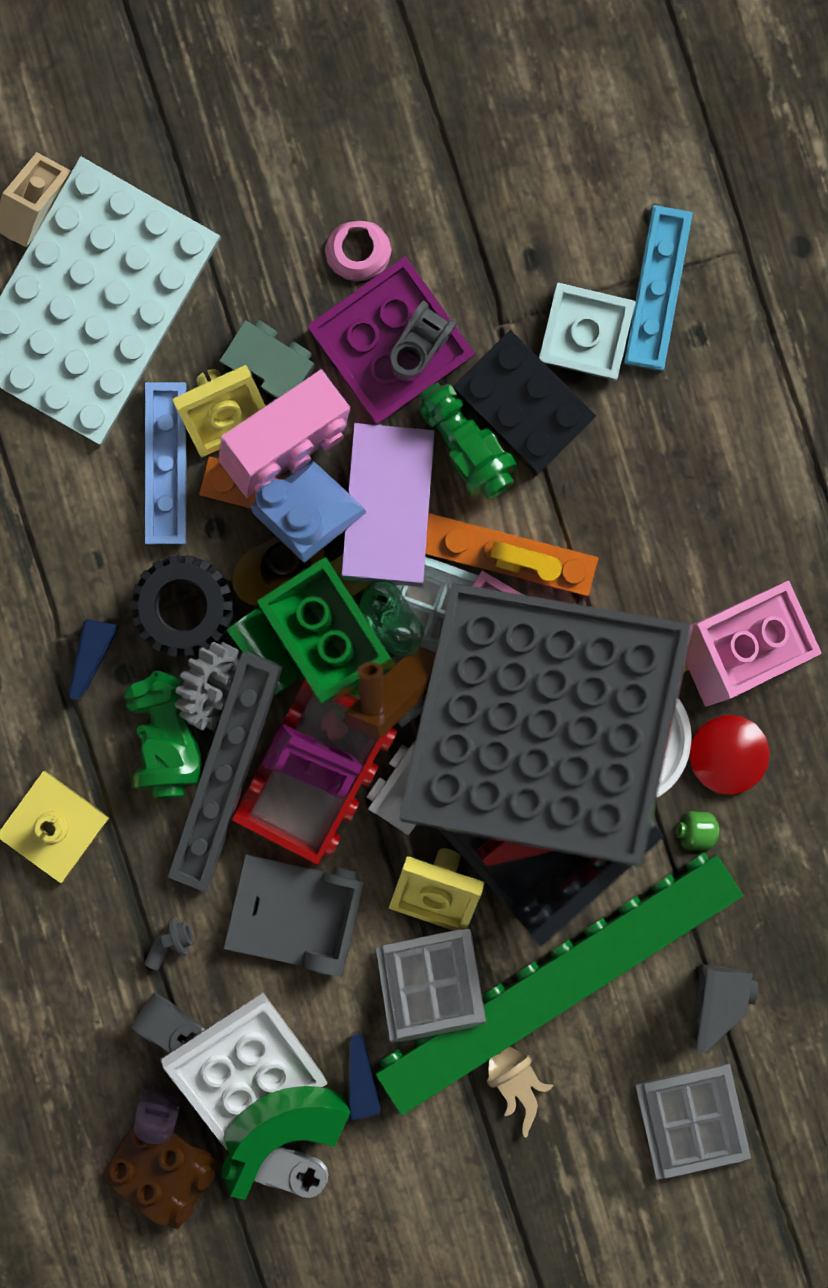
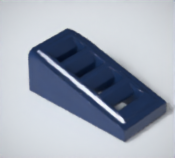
[68,619,119,700]
[348,1031,382,1121]

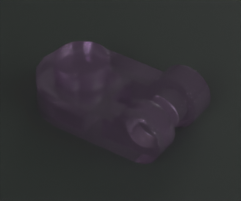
[133,1084,184,1145]

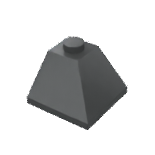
[690,964,758,1053]

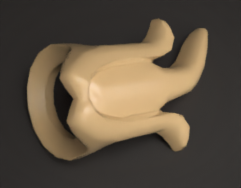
[487,1047,554,1138]

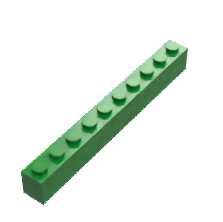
[376,851,744,1115]

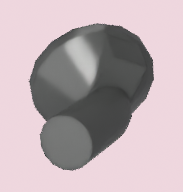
[144,917,193,970]

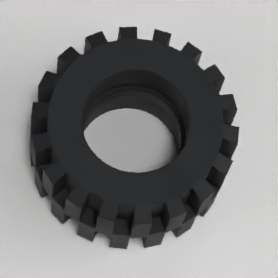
[130,555,234,657]

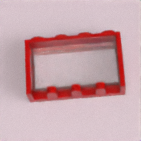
[232,678,397,865]

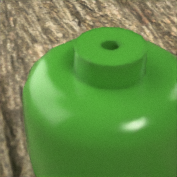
[676,811,719,852]

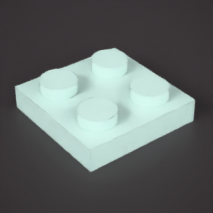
[539,282,636,381]

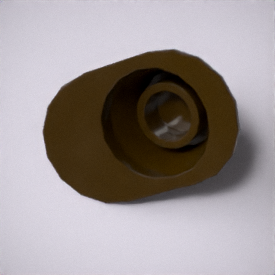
[231,533,325,606]

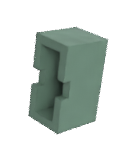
[220,320,315,399]

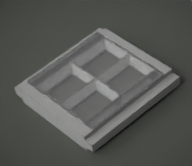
[376,929,486,1043]
[635,1063,751,1180]

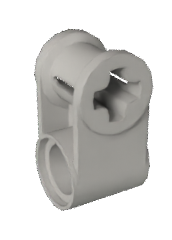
[254,1144,329,1198]

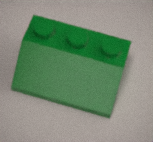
[257,557,396,704]

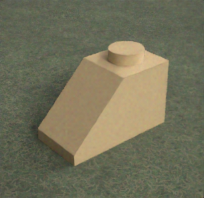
[0,152,72,247]

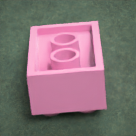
[686,581,822,707]

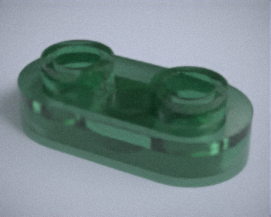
[360,581,424,657]

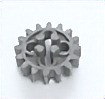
[175,642,242,730]

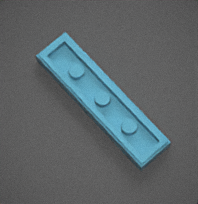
[624,205,693,371]

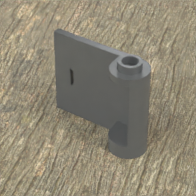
[223,854,364,977]

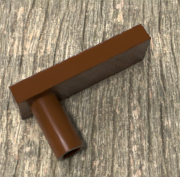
[345,645,436,739]

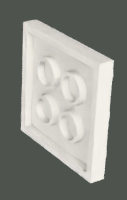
[161,993,328,1150]

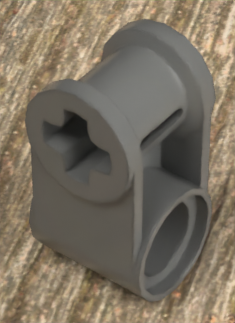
[390,301,457,381]
[131,992,206,1053]

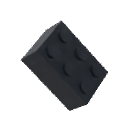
[453,329,596,476]

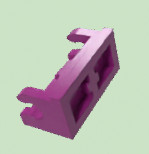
[262,724,363,799]

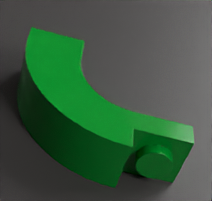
[222,1086,350,1200]

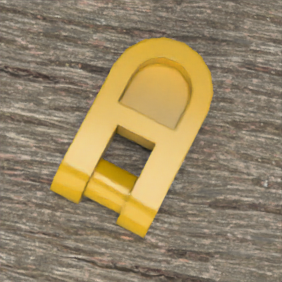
[490,541,562,581]

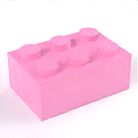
[218,369,350,499]

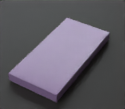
[341,423,435,587]

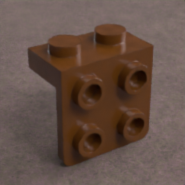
[103,1113,222,1229]

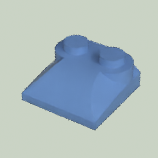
[250,461,366,562]

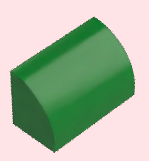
[227,607,303,695]

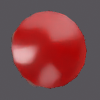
[689,715,770,795]

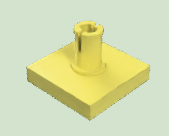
[172,365,266,458]
[0,771,110,883]
[389,848,485,931]

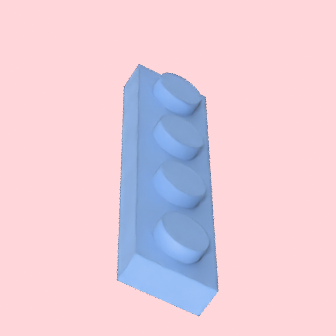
[145,382,187,544]

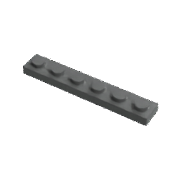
[168,651,283,892]

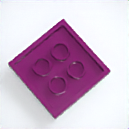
[307,256,475,425]

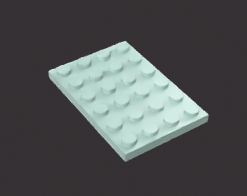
[0,157,221,446]

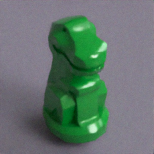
[419,382,518,500]
[124,671,204,799]

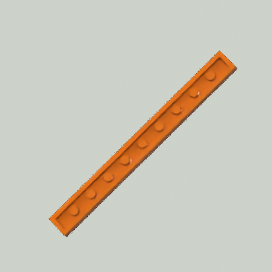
[199,456,599,597]

